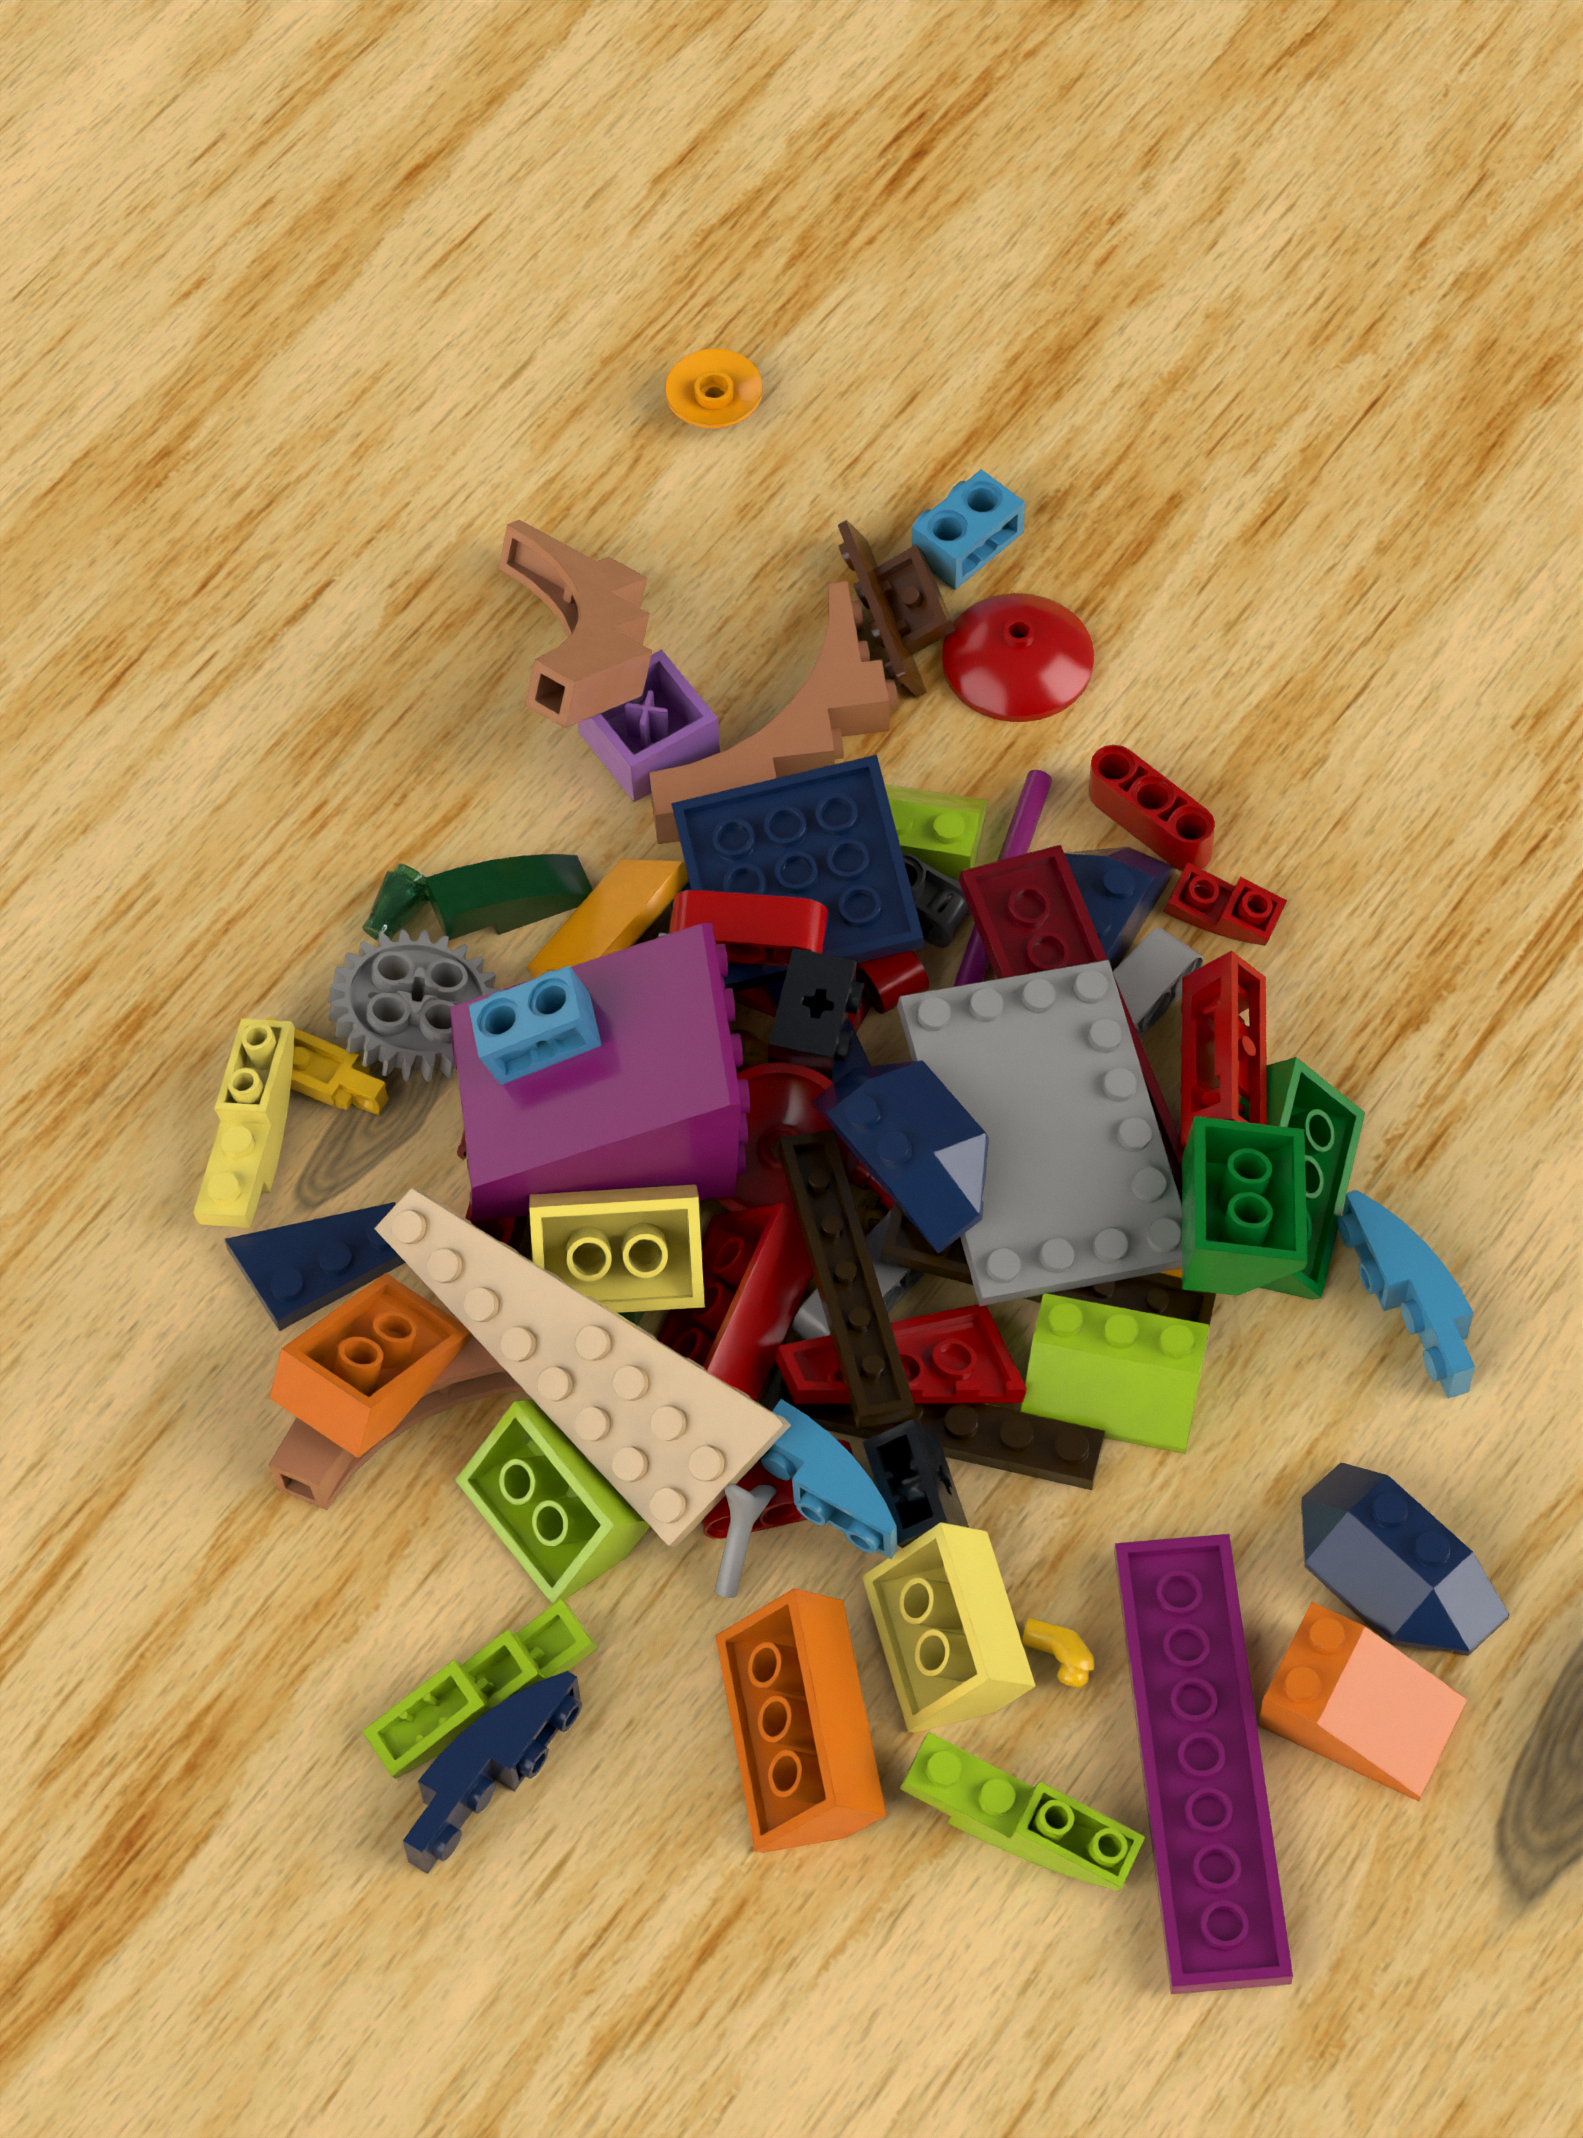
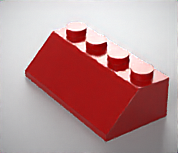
[656,1203,814,1403]

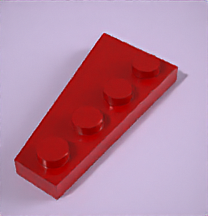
[775,1304,1027,1404]

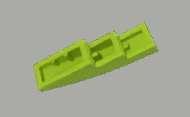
[362,1598,599,1779]

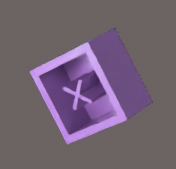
[578,649,720,802]

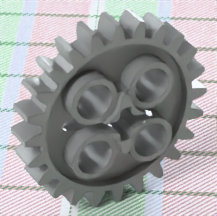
[328,929,501,1082]

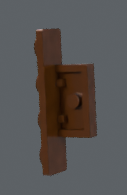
[838,520,955,698]

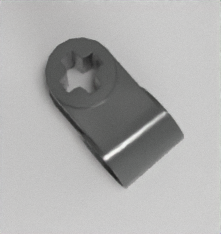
[902,853,972,948]

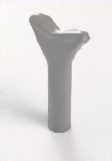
[715,1484,777,1598]

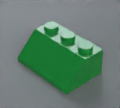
[1182,1116,1308,1296]

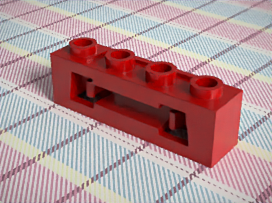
[1179,950,1267,1147]

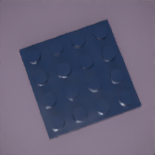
[671,755,925,993]

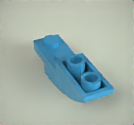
[1338,1190,1475,1399]
[760,1399,898,1559]

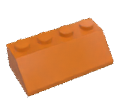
[715,1588,887,1853]

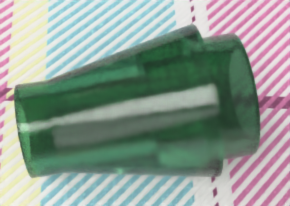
[362,864,429,941]

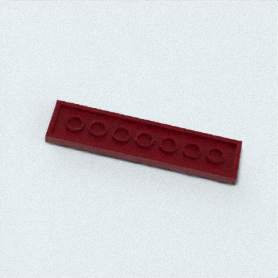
[958,845,1185,1206]

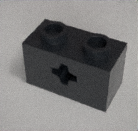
[768,948,865,1080]
[862,1419,969,1548]

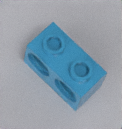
[912,469,1025,590]
[468,966,602,1085]

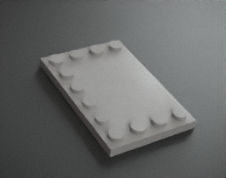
[897,960,1182,1307]

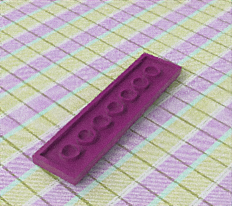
[1114,1534,1293,1994]

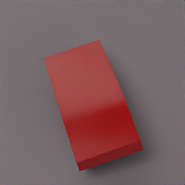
[1163,862,1287,946]

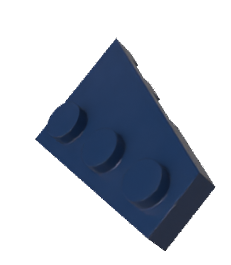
[225,1202,406,1331]

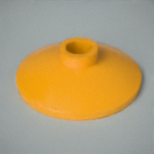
[665,348,763,428]

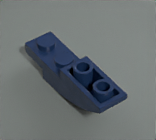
[403,1671,582,1874]

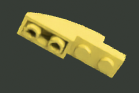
[193,1018,295,1228]

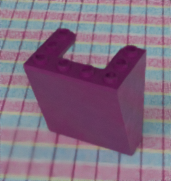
[450,923,750,1221]

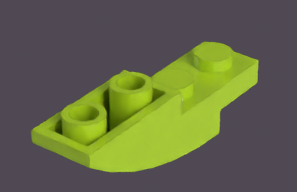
[899,1732,1145,1891]

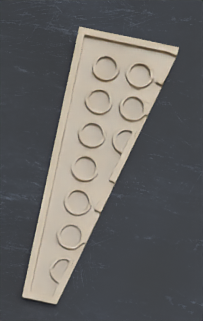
[374,1188,791,1547]

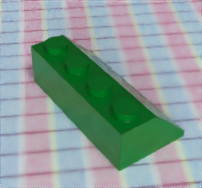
[1239,1057,1365,1300]

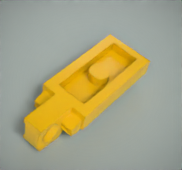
[266,1017,389,1115]

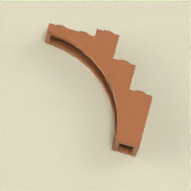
[498,520,652,728]
[649,581,898,844]
[268,1334,525,1510]

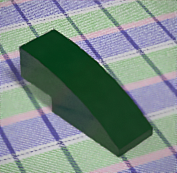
[426,854,593,941]

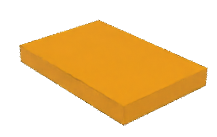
[526,859,689,979]

